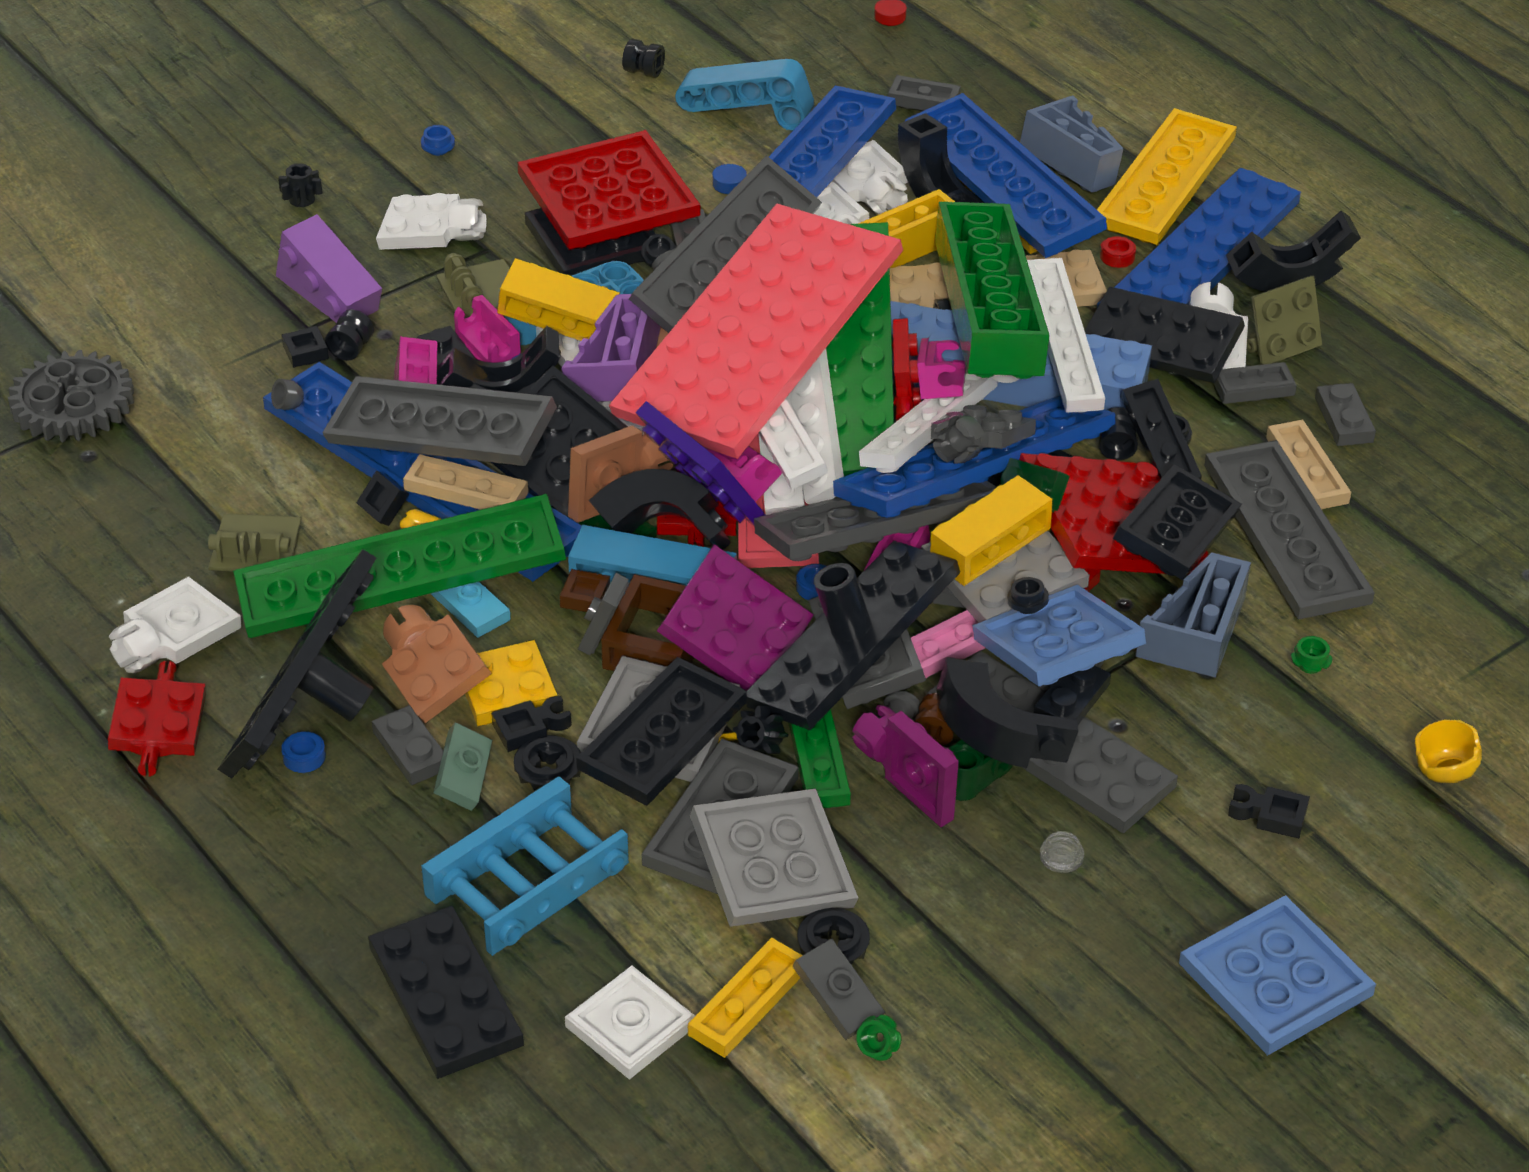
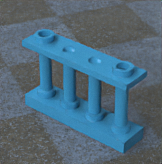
[421,776,629,956]

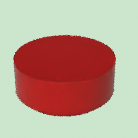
[874,0,907,26]
[1100,236,1136,268]

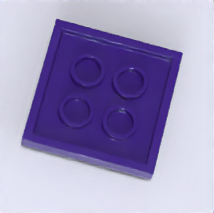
[635,401,766,526]

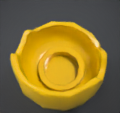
[1415,719,1482,783]

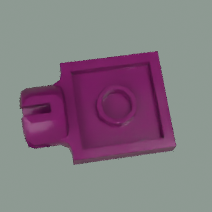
[852,705,959,827]

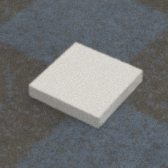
[565,965,695,1080]

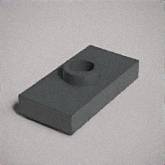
[1214,362,1297,404]
[578,573,629,655]
[792,939,885,1041]

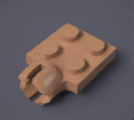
[568,425,673,523]
[382,604,492,724]

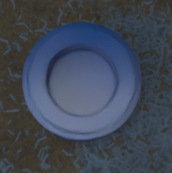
[712,164,747,194]
[796,564,826,600]
[281,732,326,773]

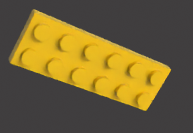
[1097,108,1237,245]

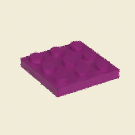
[657,544,814,691]

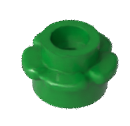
[1291,636,1332,674]
[856,1014,902,1061]

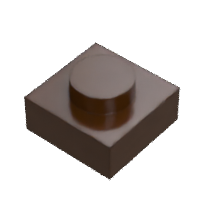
[560,569,610,612]

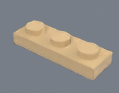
[1266,419,1351,509]
[403,454,528,510]

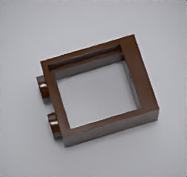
[601,574,694,671]

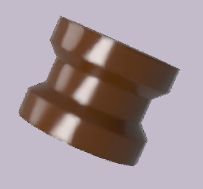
[914,693,954,746]

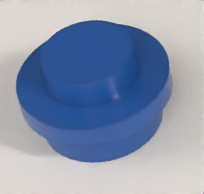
[421,125,455,156]

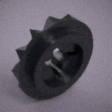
[514,735,581,791]
[797,908,870,965]

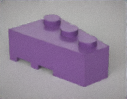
[276,214,382,323]
[561,294,660,402]

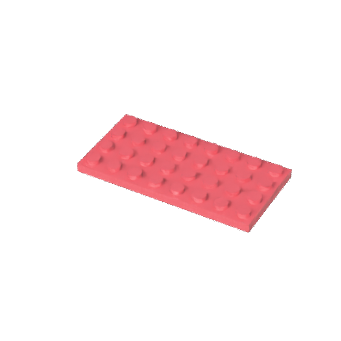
[609,204,903,459]

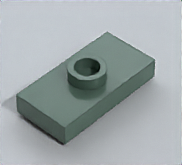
[433,722,492,811]

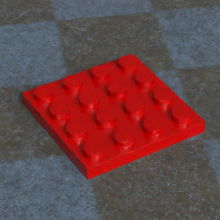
[517,130,700,250]
[1019,453,1209,575]

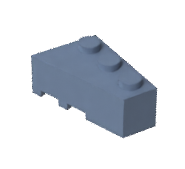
[1020,95,1124,192]
[1136,552,1251,678]

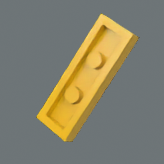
[688,937,803,1058]

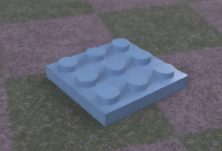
[972,584,1146,687]
[1179,895,1376,1056]

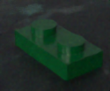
[1000,458,1070,513]

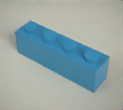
[568,525,737,586]

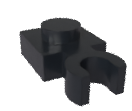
[491,696,572,752]
[1228,784,1310,839]

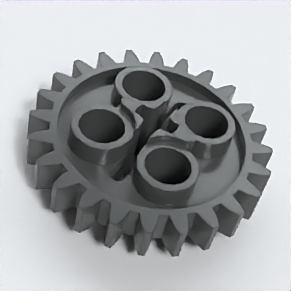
[8,350,134,442]

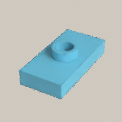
[431,582,511,638]

